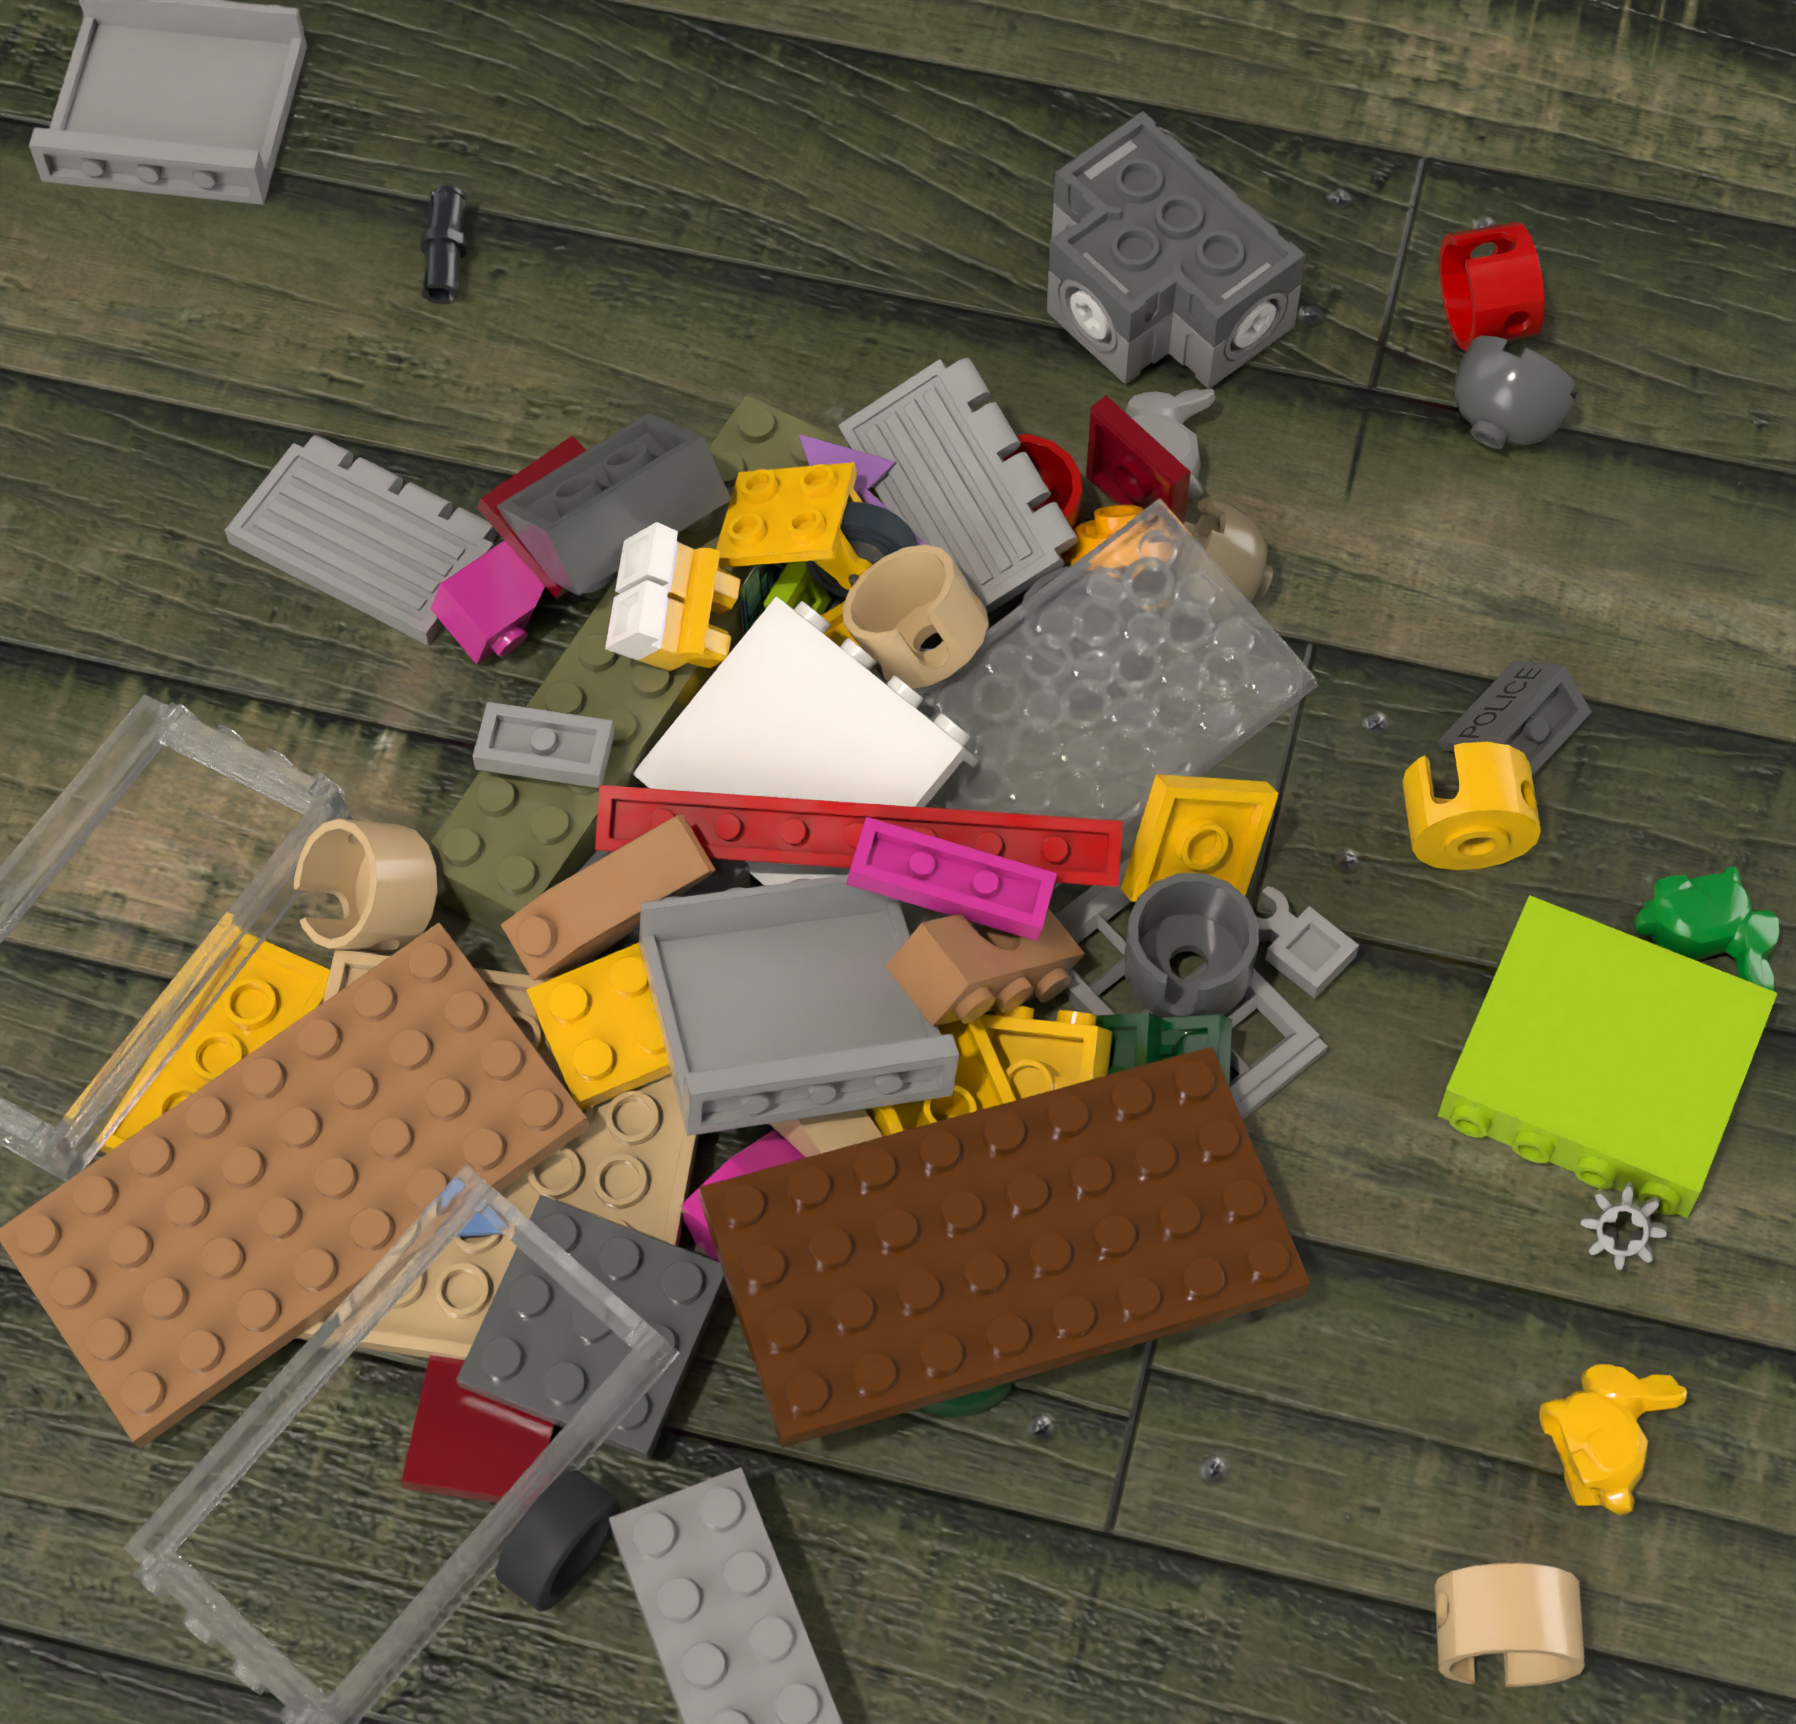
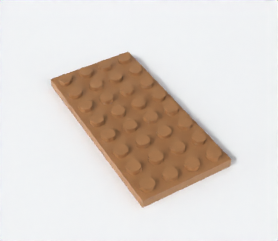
[0,923,591,1449]

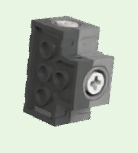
[1047,111,1306,389]

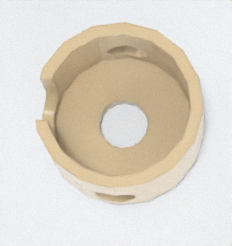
[842,544,989,689]
[294,818,437,953]
[1435,1563,1585,1687]

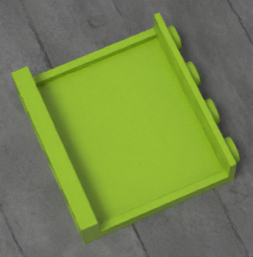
[1438,895,1778,1218]

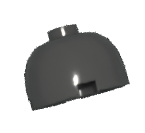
[1455,336,1579,449]

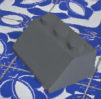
[497,413,732,595]

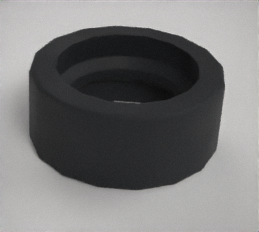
[495,1470,621,1612]

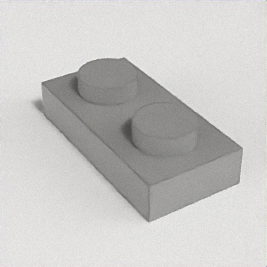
[473,702,615,788]

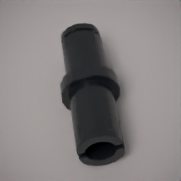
[421,185,467,304]

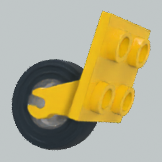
[716,462,917,598]

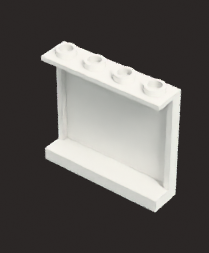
[632,596,979,886]

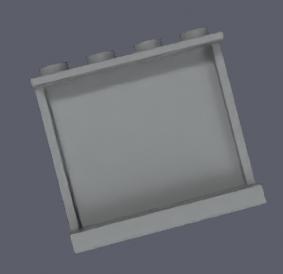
[29,0,307,205]
[639,874,959,1136]

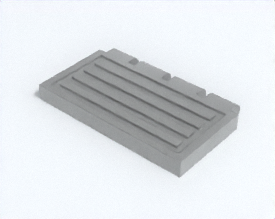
[838,358,1078,614]
[225,435,498,646]

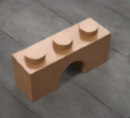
[885,908,1085,1027]

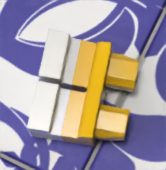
[605,522,740,671]

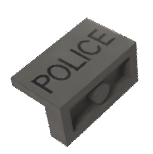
[1437,661,1592,776]

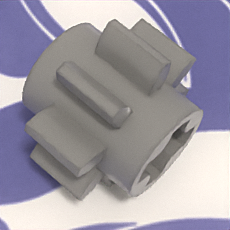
[1581,1182,1668,1270]

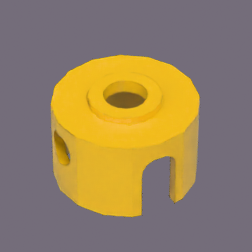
[1402,742,1541,870]

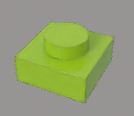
[763,561,831,616]

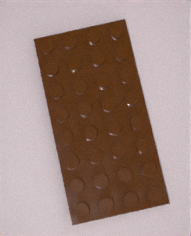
[698,1047,1311,1448]

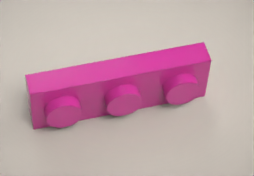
[846,817,1057,941]

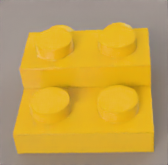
[980,1006,1113,1100]

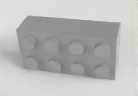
[609,1467,842,1724]

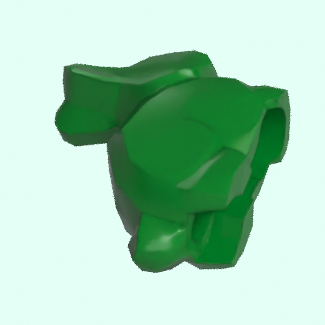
[1633,866,1780,991]

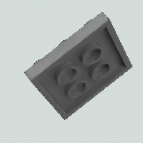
[456,1195,726,1461]

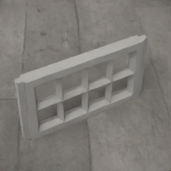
[1054,857,1328,1120]

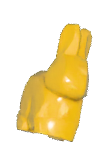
[1539,1365,1687,1516]

